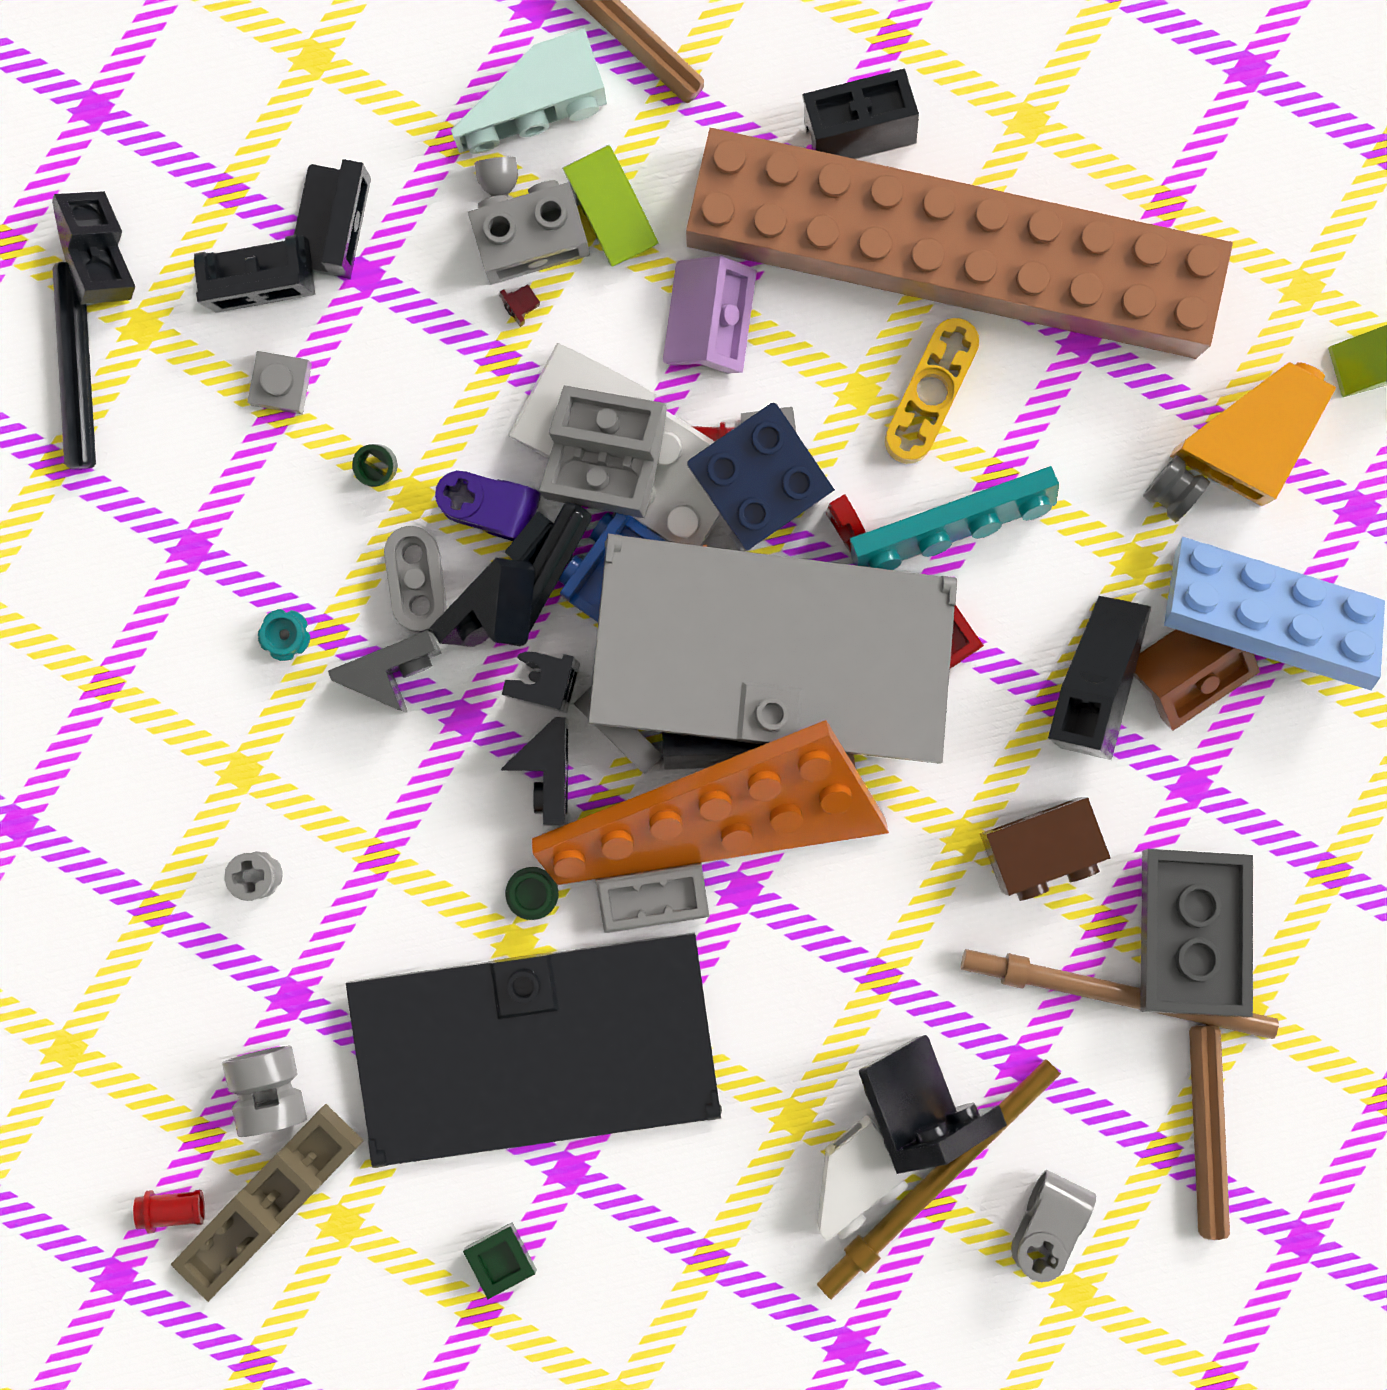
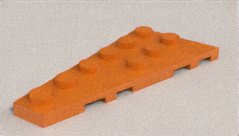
[532,720,889,885]

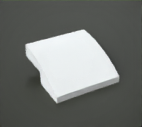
[508,343,657,459]

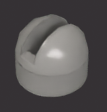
[474,156,518,196]

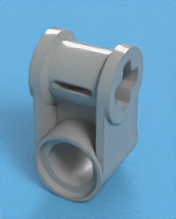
[1011,1170,1097,1283]

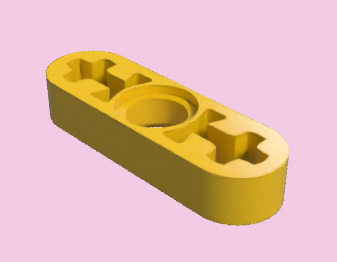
[885,318,979,464]

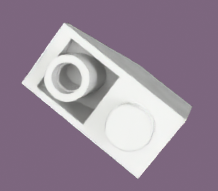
[817,1114,912,1242]

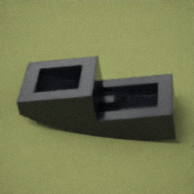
[52,191,136,304]

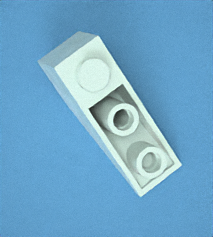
[451,28,607,154]

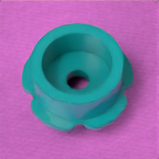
[258,609,310,661]

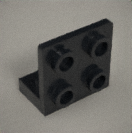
[859,1035,1007,1174]

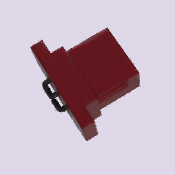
[499,284,540,327]

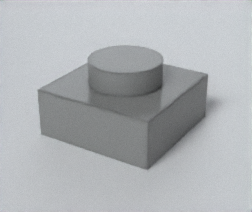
[247,351,312,415]

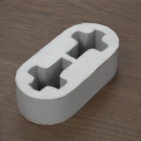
[573,685,663,774]

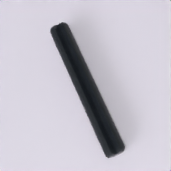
[52,262,96,470]

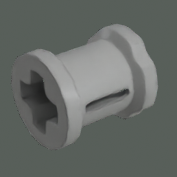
[224,851,283,901]

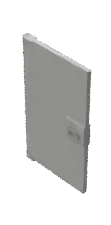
[588,534,957,764]

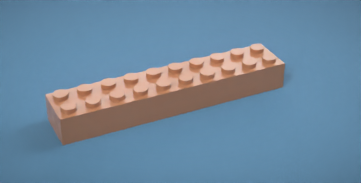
[686,127,1233,359]

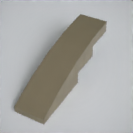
[170,1104,364,1302]

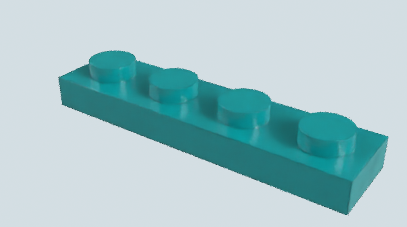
[850,466,1059,570]

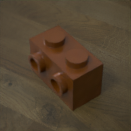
[979,797,1111,901]

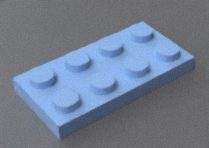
[1164,536,1385,691]

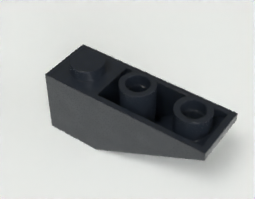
[1048,596,1151,761]

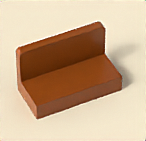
[1134,629,1260,731]

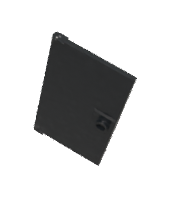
[345,932,722,1168]

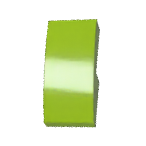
[562,144,659,267]

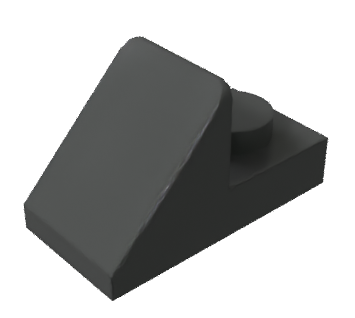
[328,631,442,713]

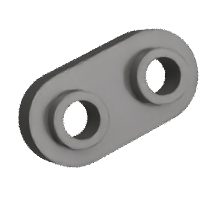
[384,526,447,633]

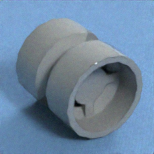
[222,1045,307,1137]

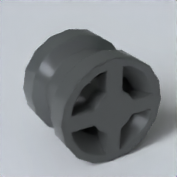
[1143,455,1210,523]

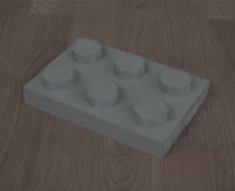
[1140,849,1253,1018]

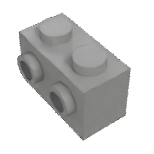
[467,180,590,285]

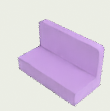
[663,255,757,374]

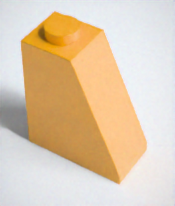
[1170,362,1337,507]

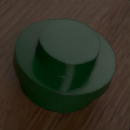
[505,867,559,920]

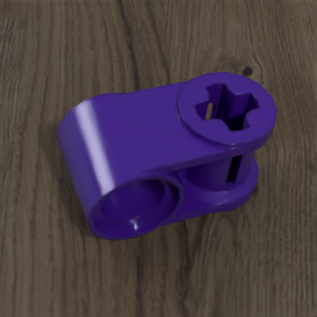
[435,470,541,541]

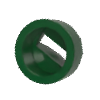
[352,444,398,487]

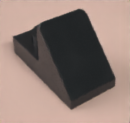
[430,557,535,647]
[501,717,569,825]

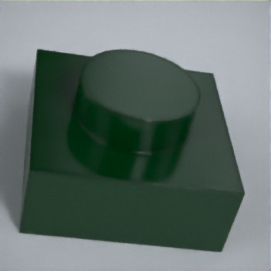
[463,1222,537,1299]

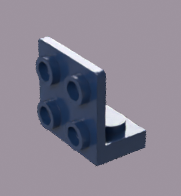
[687,403,835,551]

